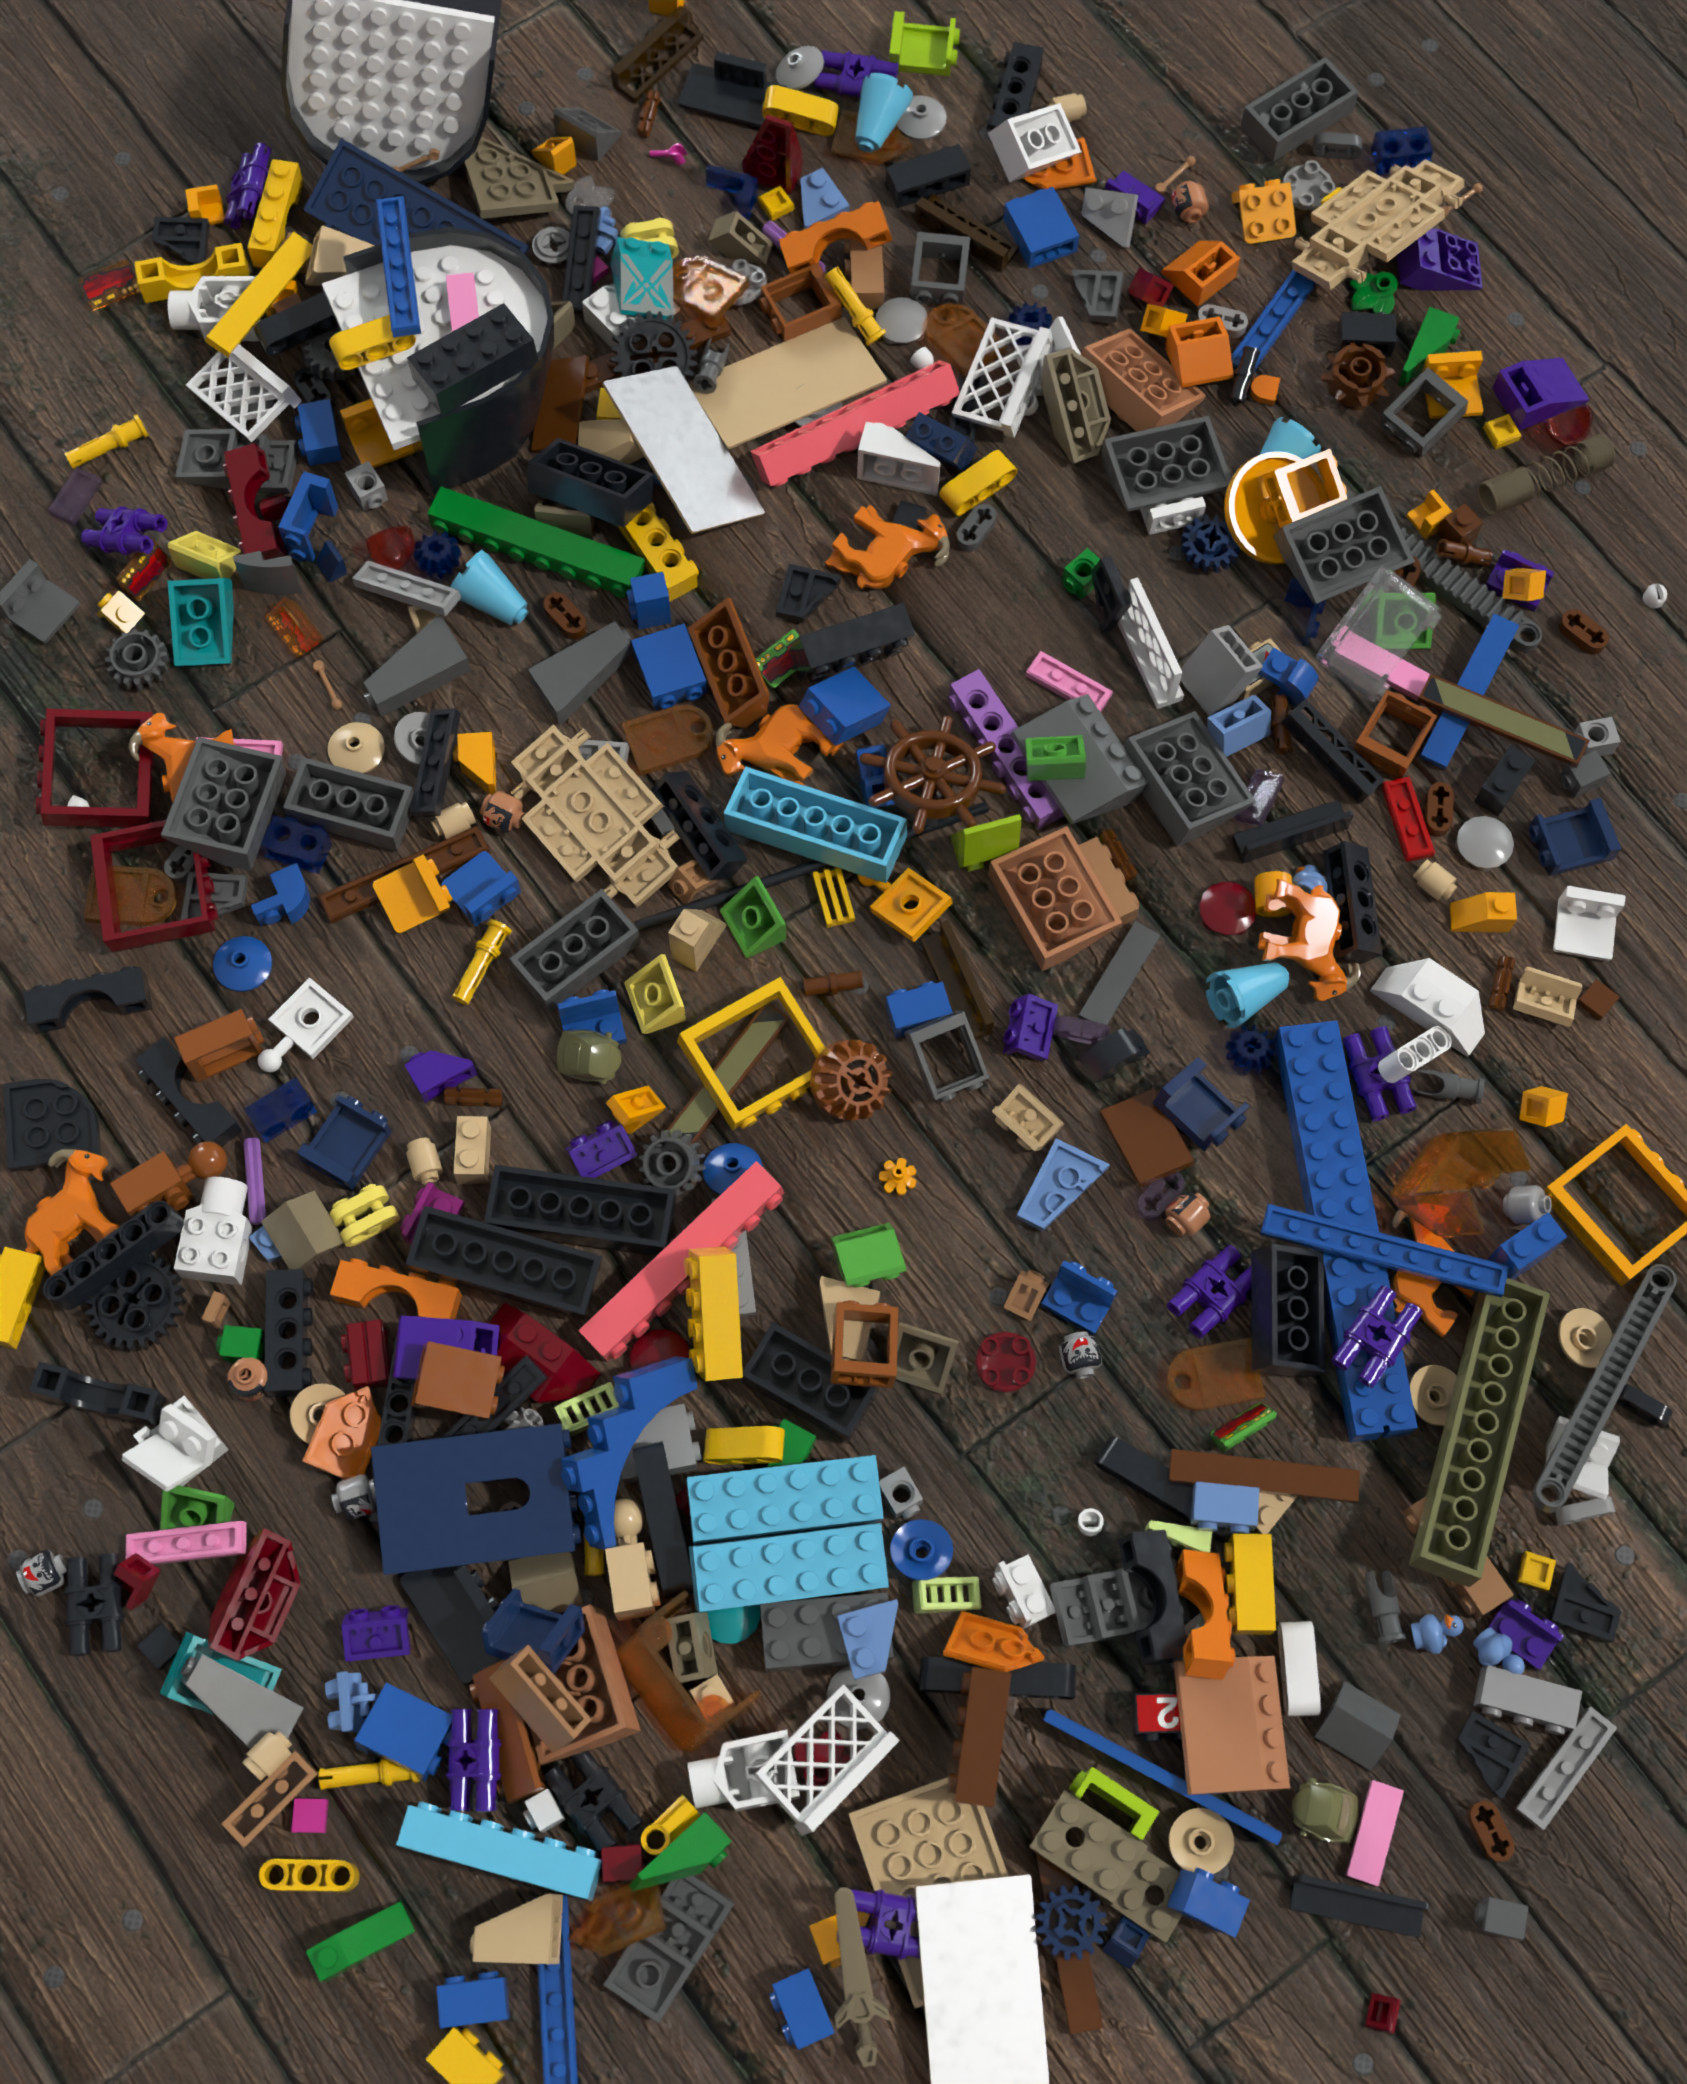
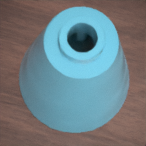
[855,73,913,153]
[1260,417,1321,459]
[451,550,528,625]
[1206,962,1289,1028]

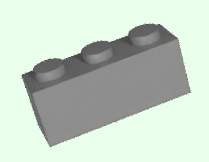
[1473,1665,1582,1736]

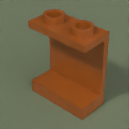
[410,1341,504,1421]

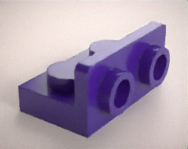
[1105,170,1165,225]
[1486,550,1554,612]
[1003,993,1058,1062]
[565,1120,638,1178]
[1485,1599,1564,1671]
[341,1605,411,1662]

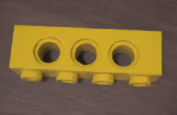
[617,502,699,602]

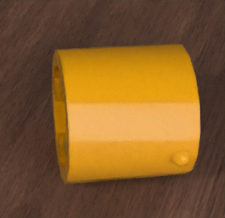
[1254,871,1292,918]

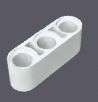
[1378,1026,1452,1083]
[1278,1621,1321,1716]

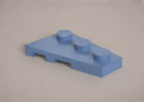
[1016,1138,1110,1231]

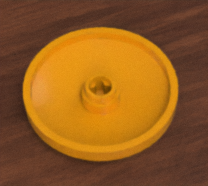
[1224,452,1328,565]

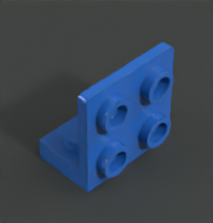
[557,990,627,1044]
[1041,1261,1117,1336]

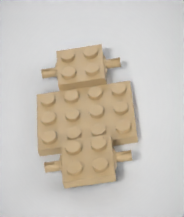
[1292,159,1464,290]
[511,724,680,907]

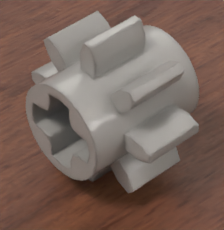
[505,1407,544,1430]

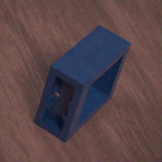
[906,412,978,472]

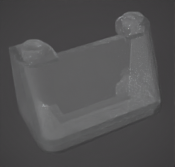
[1316,565,1442,703]

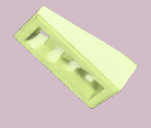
[554,1382,619,1437]
[1145,1520,1212,1552]
[912,1577,981,1614]

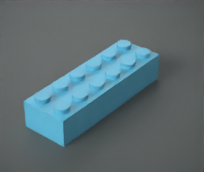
[724,767,907,883]
[686,1455,884,1544]
[689,1523,889,1612]
[396,1801,602,1901]

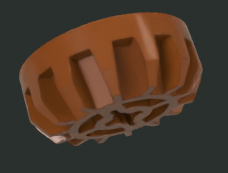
[810,1040,892,1121]

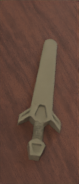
[834,1887,890,2067]

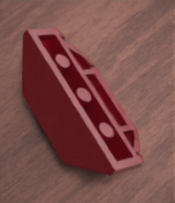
[488,1303,601,1403]
[208,1528,301,1661]

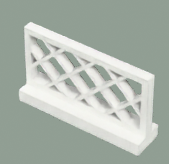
[952,317,1054,438]
[186,344,302,442]
[1117,577,1184,709]
[753,1684,899,1836]

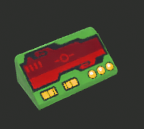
[756,629,799,688]
[1210,1402,1277,1453]

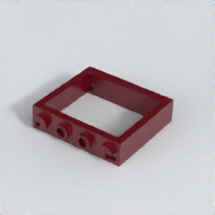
[36,708,153,828]
[90,820,218,952]

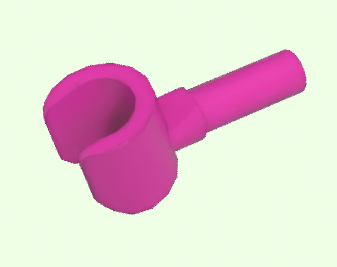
[649,143,688,165]

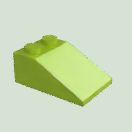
[950,814,1021,872]

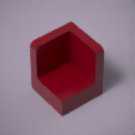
[1127,267,1174,307]
[114,1553,161,1611]
[601,1841,644,1882]

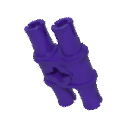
[815,50,899,98]
[223,142,272,229]
[81,506,168,555]
[1342,1026,1417,1122]
[1167,1245,1252,1339]
[1331,1285,1423,1389]
[446,1709,502,1811]
[837,1889,920,1960]

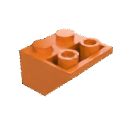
[1161,240,1241,307]
[1165,316,1233,388]

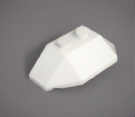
[1370,958,1485,1057]

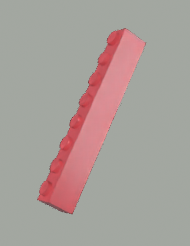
[750,360,960,487]
[578,1161,784,1361]

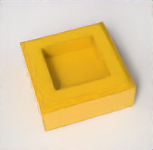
[758,186,794,221]
[1483,414,1522,449]
[1516,1551,1556,1592]

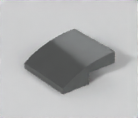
[233,551,302,595]

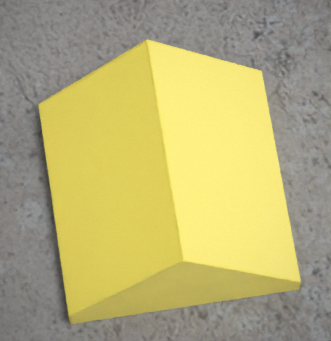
[167,531,242,579]
[624,954,686,1034]

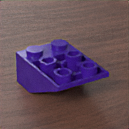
[1397,228,1483,291]
[1492,358,1589,431]
[393,1315,500,1381]

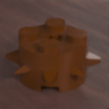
[1321,342,1395,410]

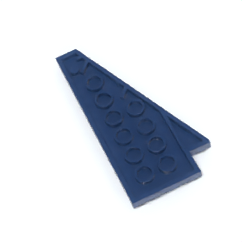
[303,138,529,255]

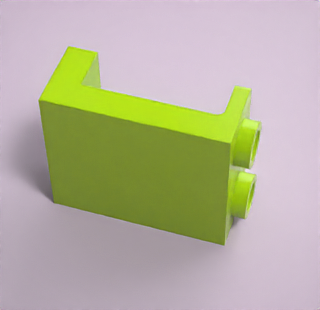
[889,11,960,76]
[1068,1767,1159,1841]

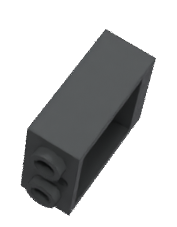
[910,232,970,307]
[1381,368,1469,458]
[904,1010,990,1102]

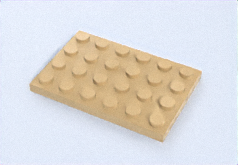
[848,1777,1039,2009]

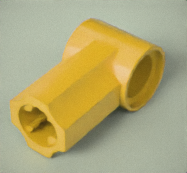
[641,1795,701,1857]

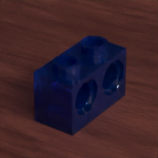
[1371,126,1433,174]
[260,815,332,874]
[244,1077,317,1143]

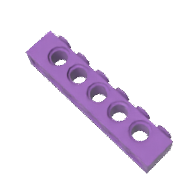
[948,669,1064,830]

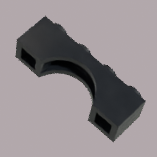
[23,966,153,1034]
[135,1037,242,1147]
[29,1362,167,1427]
[1118,1530,1188,1666]

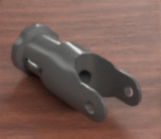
[693,338,729,394]
[1413,1069,1485,1104]
[1365,1570,1407,1645]

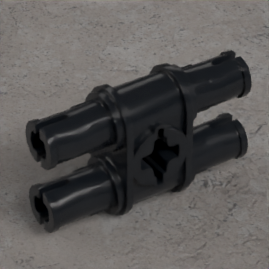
[64,1553,126,1657]
[543,1751,643,1854]

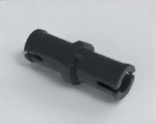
[1228,346,1261,404]

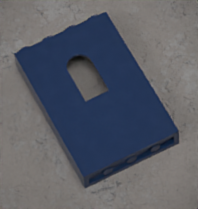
[371,1423,582,1575]

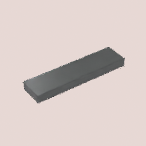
[1078,921,1160,1032]

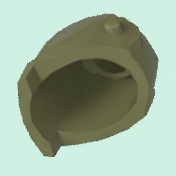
[557,1029,622,1084]
[1291,1778,1359,1844]

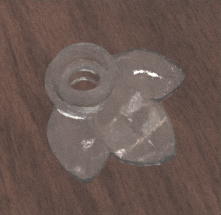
[565,175,615,216]

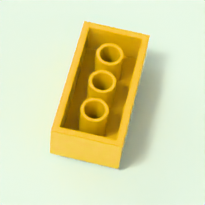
[684,1246,743,1381]

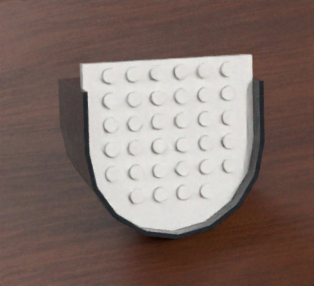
[281,0,501,185]
[322,227,554,494]

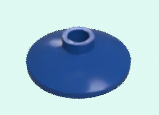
[213,936,272,992]
[703,1143,763,1195]
[890,1519,953,1581]

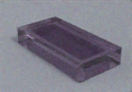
[48,467,102,525]
[1235,769,1285,826]

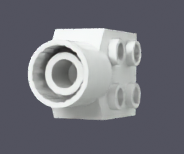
[168,276,261,341]
[174,1177,253,1286]
[687,1730,800,1812]

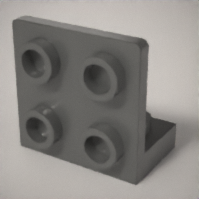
[0,559,80,644]

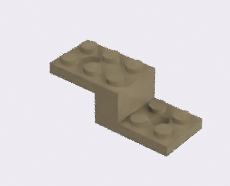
[1029,1790,1183,1943]

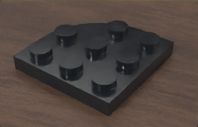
[3,1079,102,1172]

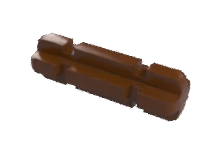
[636,89,660,138]
[1099,829,1137,882]
[1488,955,1515,1011]
[443,1087,503,1106]

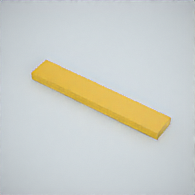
[205,232,313,358]

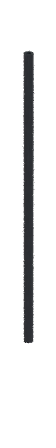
[634,802,989,932]

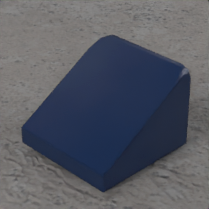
[316,539,347,583]
[1103,1915,1150,1968]

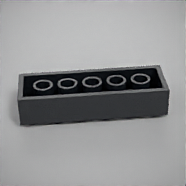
[484,1165,677,1256]
[406,1206,602,1320]

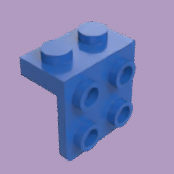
[442,851,521,927]

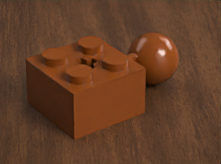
[110,1141,227,1217]

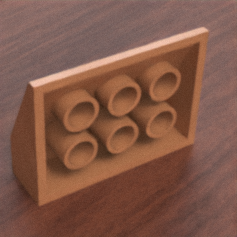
[1081,328,1206,432]
[988,826,1123,971]
[529,1605,641,1765]
[1174,1656,1290,1795]

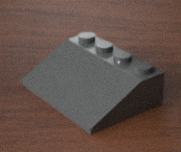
[1101,416,1231,512]
[1273,486,1415,605]
[1010,694,1149,824]
[1123,711,1256,847]
[161,737,286,871]

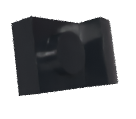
[1079,1028,1151,1083]

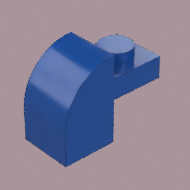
[1258,647,1318,708]
[855,744,895,808]
[251,863,310,926]

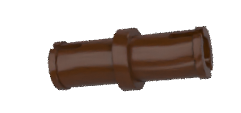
[1436,539,1493,567]
[1270,695,1293,754]
[803,970,864,997]

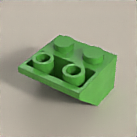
[831,1223,907,1288]

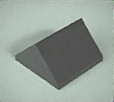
[553,107,622,162]
[1314,1681,1401,1771]

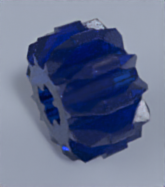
[1008,301,1053,345]
[413,530,462,579]
[1225,1024,1276,1075]

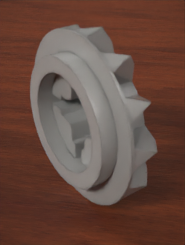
[532,227,570,266]

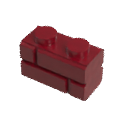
[341,1319,391,1390]

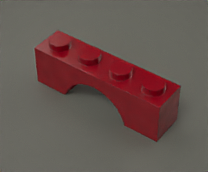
[223,443,287,560]

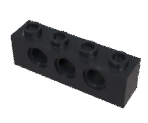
[986,42,1044,142]
[650,771,748,880]
[1323,841,1383,964]
[264,1269,313,1398]

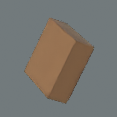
[202,1291,230,1330]

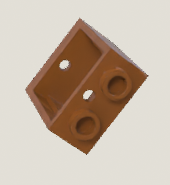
[758,263,842,342]
[1354,690,1437,779]
[174,1009,265,1082]
[830,1300,898,1388]

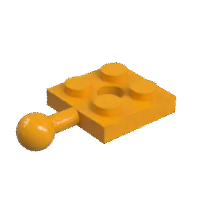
[857,867,952,943]

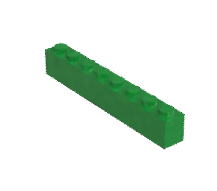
[427,486,646,598]

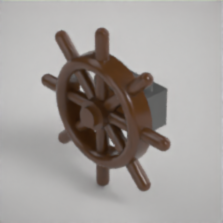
[859,715,1006,834]

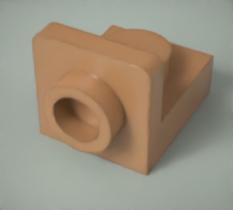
[668,859,717,904]
[1003,1270,1049,1321]

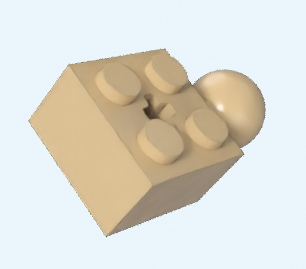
[605,1498,661,1621]

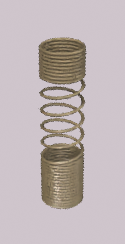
[1478,434,1615,516]

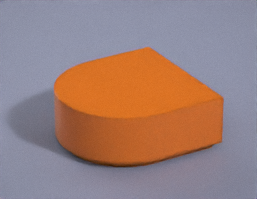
[1250,375,1280,406]

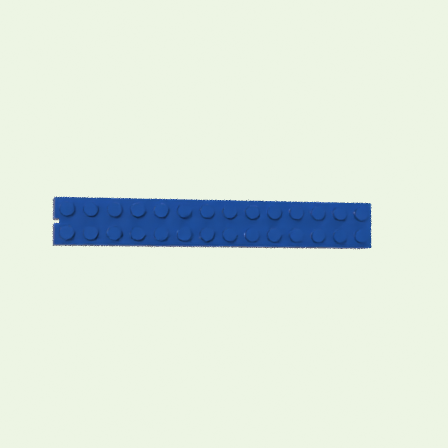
[1274,1020,1418,1443]

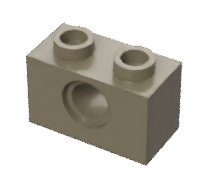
[664,1612,718,1684]

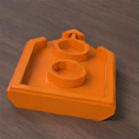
[1022,138,1096,189]
[302,1386,382,1479]
[943,1611,1044,1672]

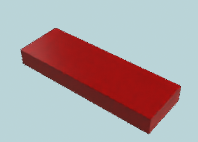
[1381,776,1435,862]

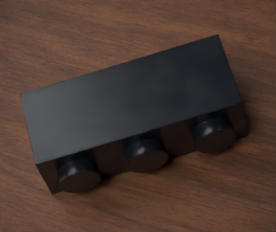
[885,144,971,208]

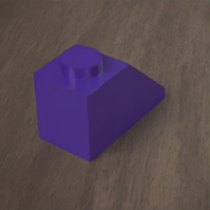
[404,1050,477,1103]

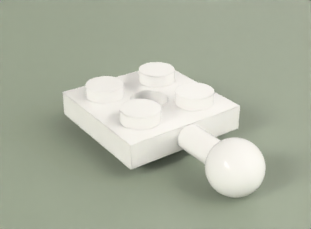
[258,977,354,1073]

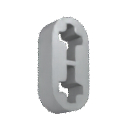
[1197,304,1248,338]
[1554,1496,1616,1526]

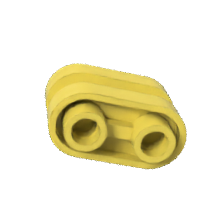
[620,218,679,259]
[329,1184,400,1247]

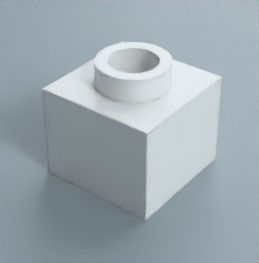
[523,1788,566,1833]

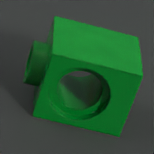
[1062,548,1100,599]
[216,1325,265,1363]

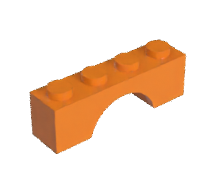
[779,201,893,274]
[330,1258,462,1319]
[1174,1549,1235,1680]

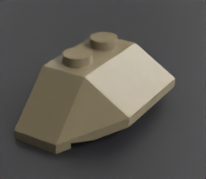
[1040,347,1111,463]

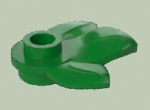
[1350,272,1398,314]

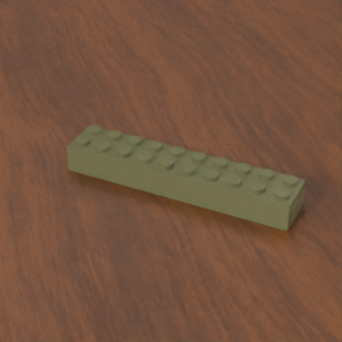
[1409,1278,1550,1587]

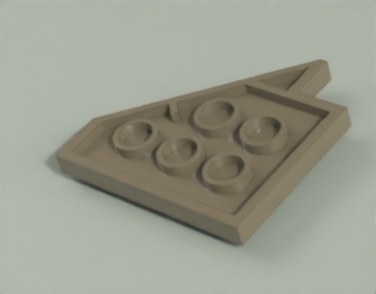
[463,137,574,219]

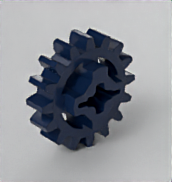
[1181,514,1241,573]
[1035,1885,1107,1960]

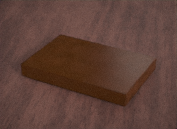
[1100,1088,1194,1188]

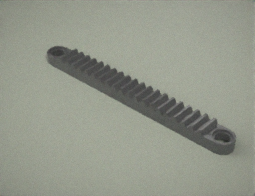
[1322,481,1542,652]
[1531,1264,1677,1513]

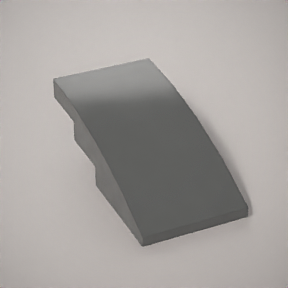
[175,429,299,493]
[1049,1559,1191,1648]
[604,1875,736,2023]

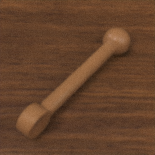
[392,148,440,172]
[1155,156,1196,195]
[1441,183,1483,218]
[313,660,342,710]

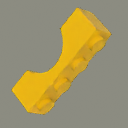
[247,159,304,268]
[135,243,250,303]

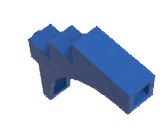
[561,1356,698,1550]

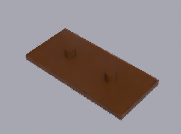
[531,355,589,453]

